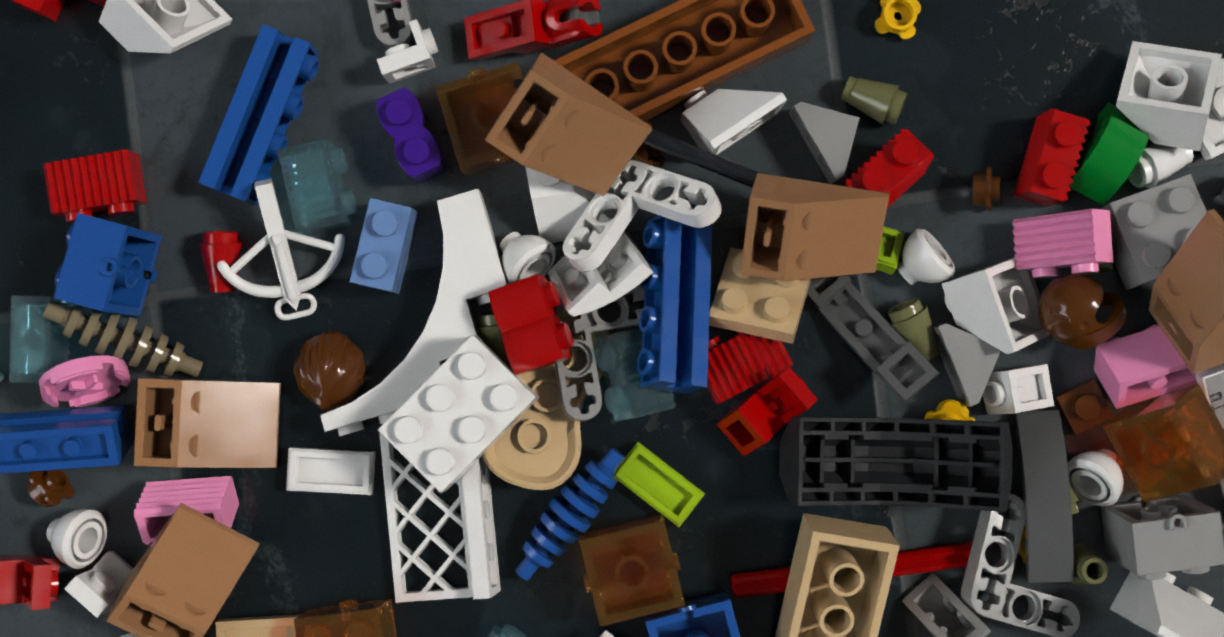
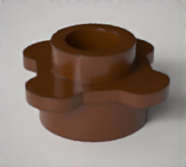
[973,167,1001,211]
[27,470,75,507]

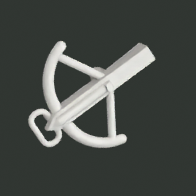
[217,178,345,321]

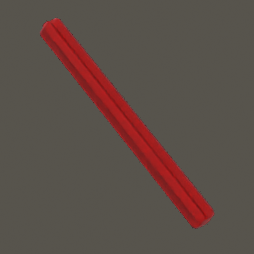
[731,541,973,599]

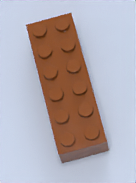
[554,0,816,121]

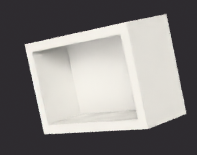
[378,334,539,493]

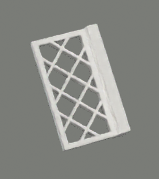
[379,433,501,603]

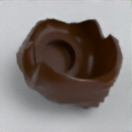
[293,330,366,412]

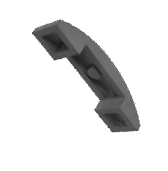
[806,275,939,403]
[1014,410,1074,583]

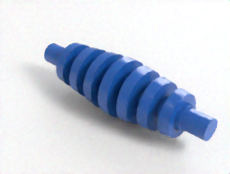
[515,447,625,581]

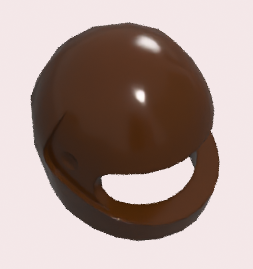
[1038,274,1127,350]

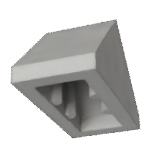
[789,102,860,184]
[933,323,1001,407]
[902,572,991,637]

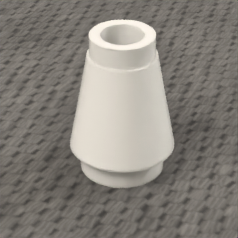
[1128,145,1194,188]

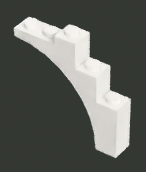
[320,189,508,437]

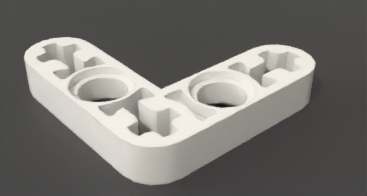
[563,160,722,272]

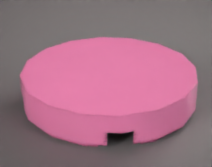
[38,355,130,407]

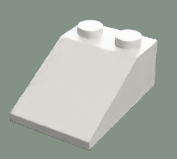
[1110,571,1224,637]

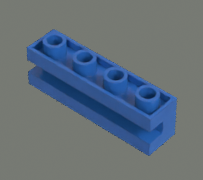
[198,24,320,206]
[637,215,713,394]
[0,405,133,474]

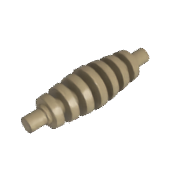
[42,301,203,378]

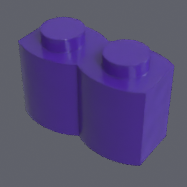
[377,87,446,184]

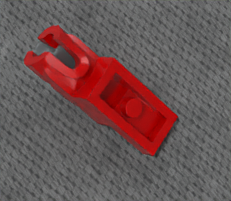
[464,0,603,61]

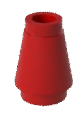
[199,231,242,292]

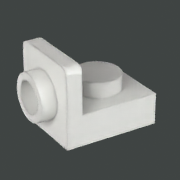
[377,19,439,84]
[982,364,1054,415]
[64,551,134,618]

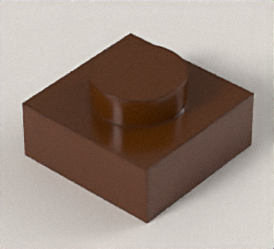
[1053,379,1113,436]

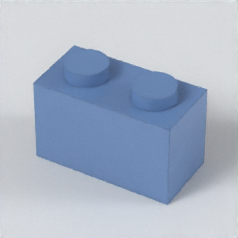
[350,198,419,294]

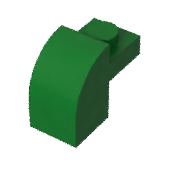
[1069,102,1149,206]

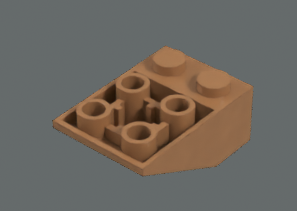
[485,52,653,196]
[740,173,890,281]
[1149,209,1224,374]
[134,378,281,468]
[106,503,259,637]

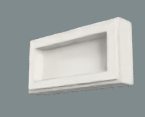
[286,447,376,495]

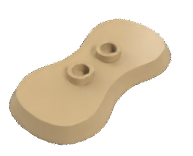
[483,306,611,490]

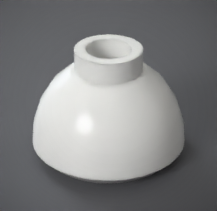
[897,228,955,285]
[499,232,556,284]
[1068,449,1124,506]
[46,509,107,569]

